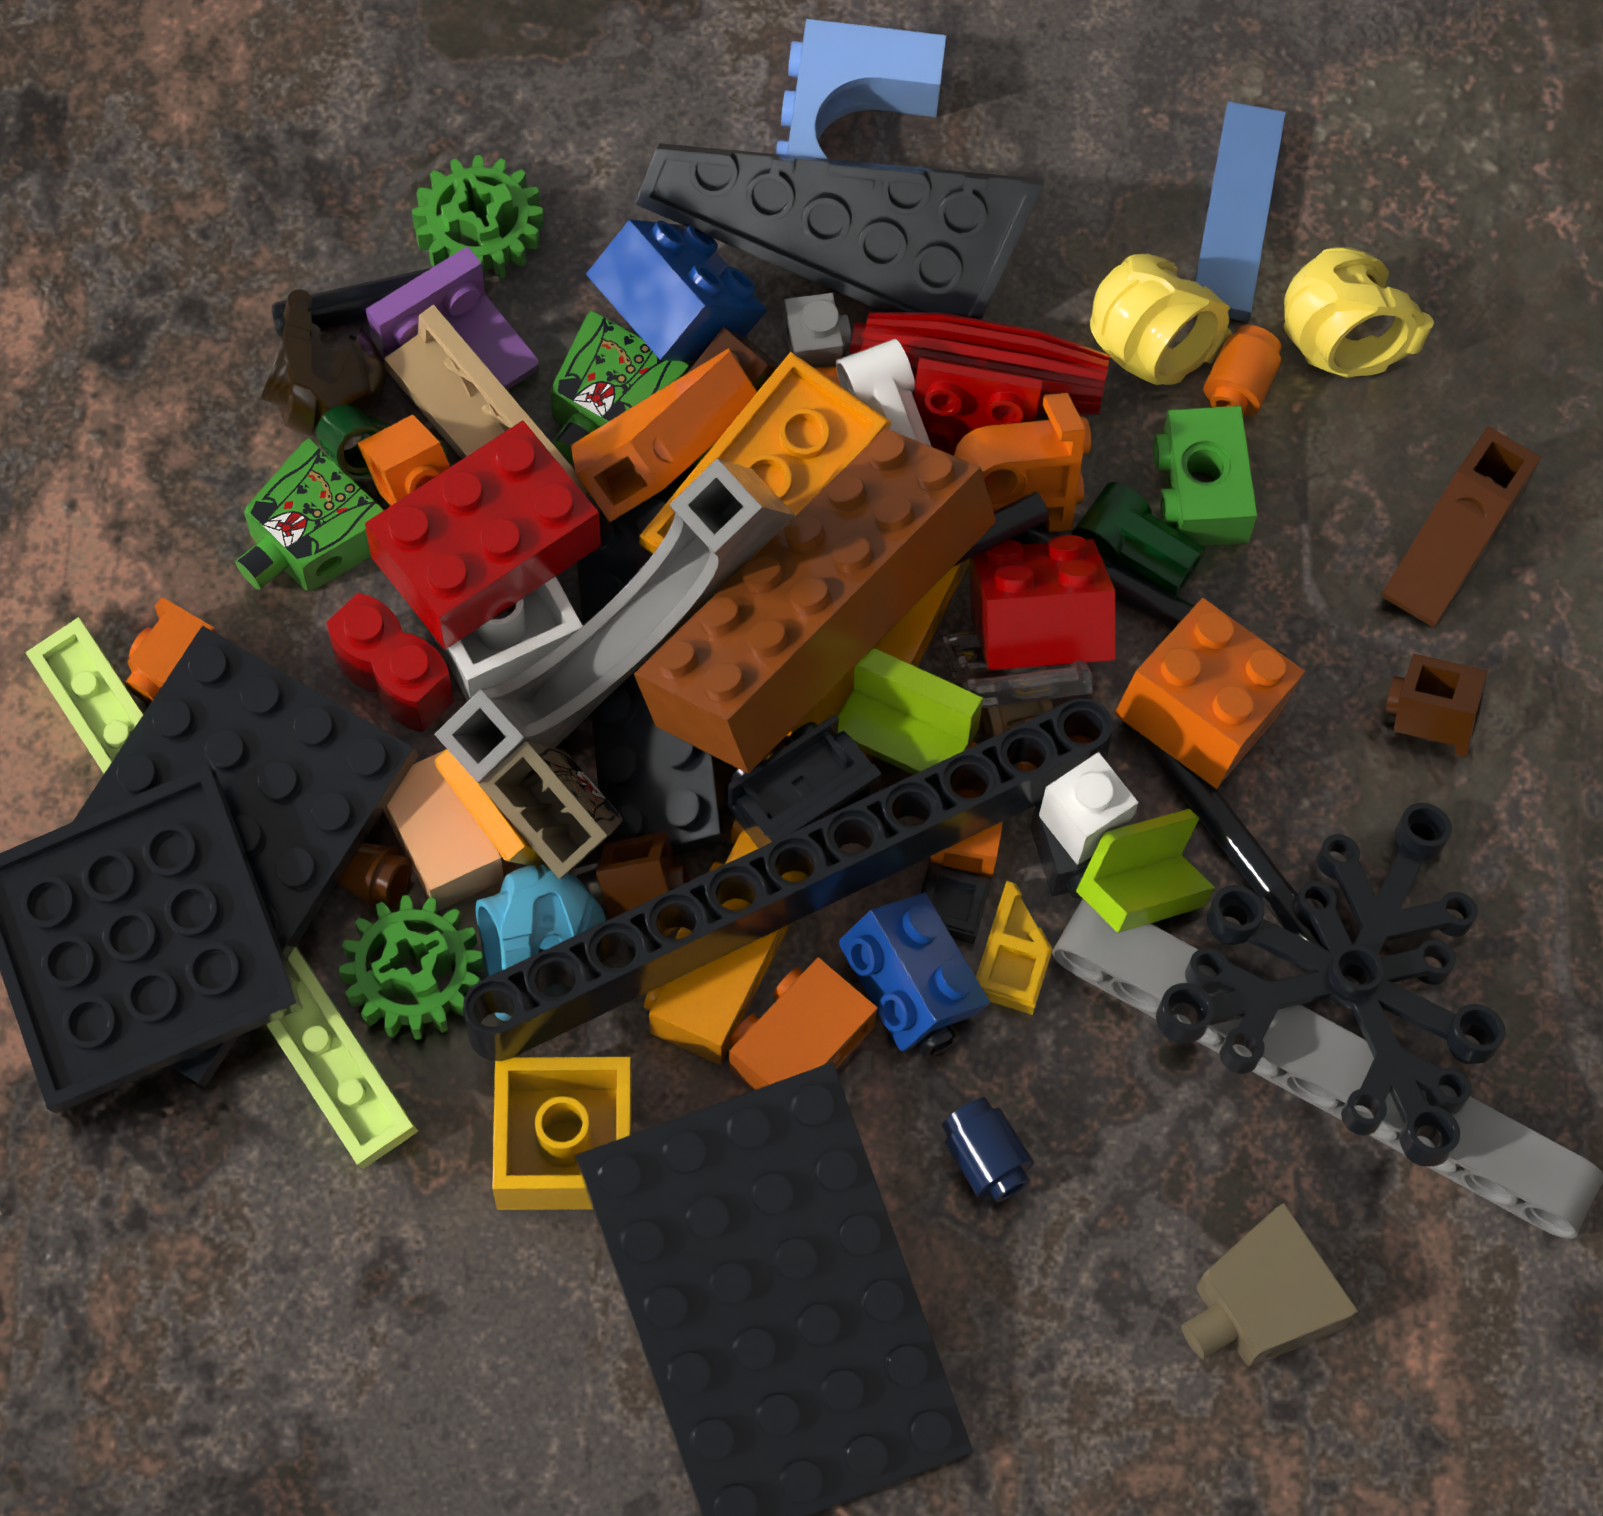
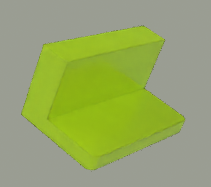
[837,647,983,775]
[1076,809,1215,933]

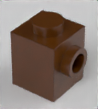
[596,831,691,937]

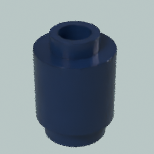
[941,1097,1034,1202]

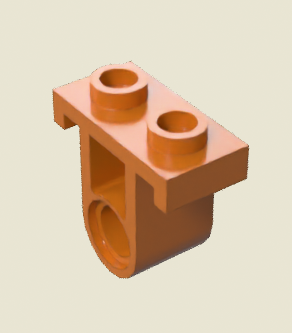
[954,393,1091,532]

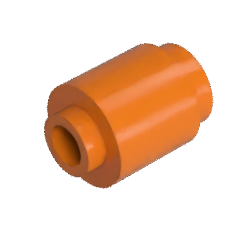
[1203,325,1282,416]

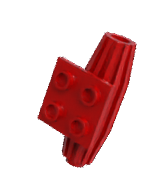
[849,312,1110,456]

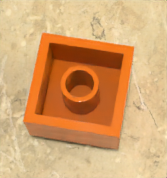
[1114,598,1306,789]

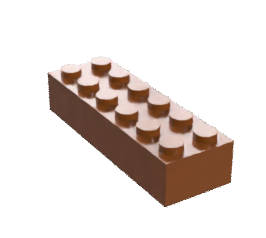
[634,428,997,774]

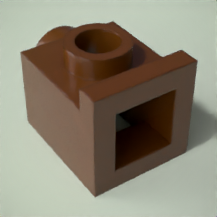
[1386,653,1488,758]

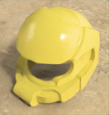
[1283,247,1434,378]
[1090,254,1232,385]

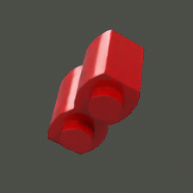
[326,593,454,732]

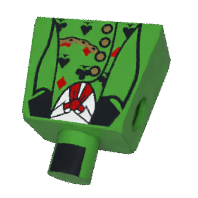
[550,310,689,464]
[235,438,384,591]

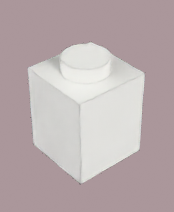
[1039,752,1139,865]

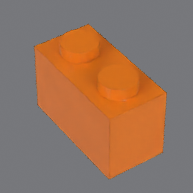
[728,957,878,1091]

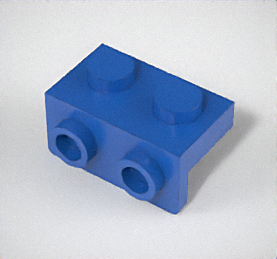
[839,892,990,1051]

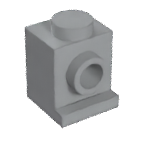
[783,293,851,368]

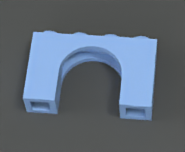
[776,19,946,159]

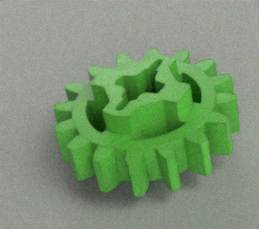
[412,155,544,279]
[339,895,484,1040]

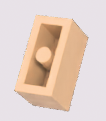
[383,750,504,911]

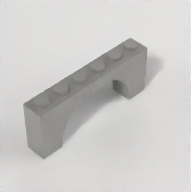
[434,458,795,783]

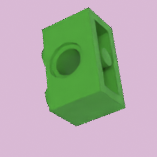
[1153,406,1257,546]

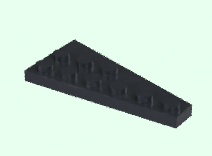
[634,143,1044,320]

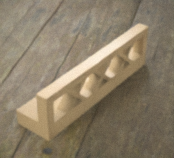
[384,304,590,500]

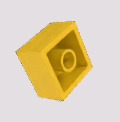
[492,1057,632,1210]

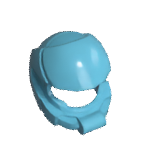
[476,865,606,1021]

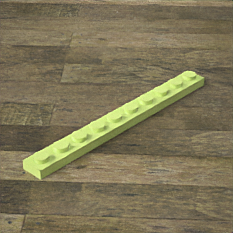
[25,617,419,1169]

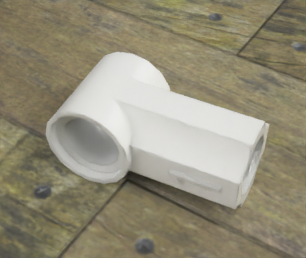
[836,339,931,447]

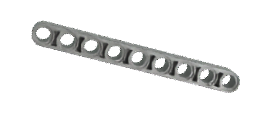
[1052,898,1603,1239]

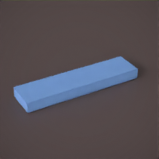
[1195,101,1286,323]

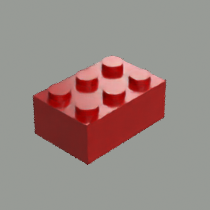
[364,420,601,650]

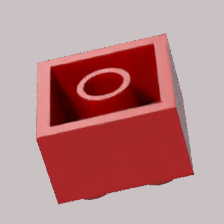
[970,535,1115,670]

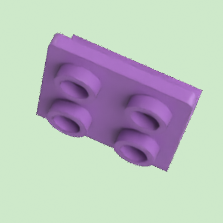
[366,246,539,390]

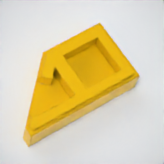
[976,881,1053,1015]

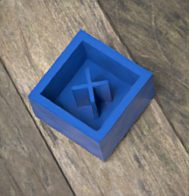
[586,219,767,362]

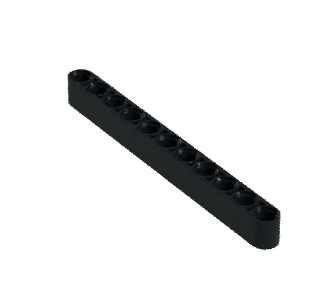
[463,698,1113,1061]

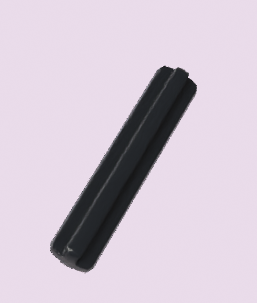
[271,267,433,337]

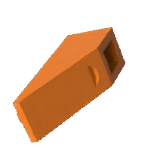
[570,348,758,522]

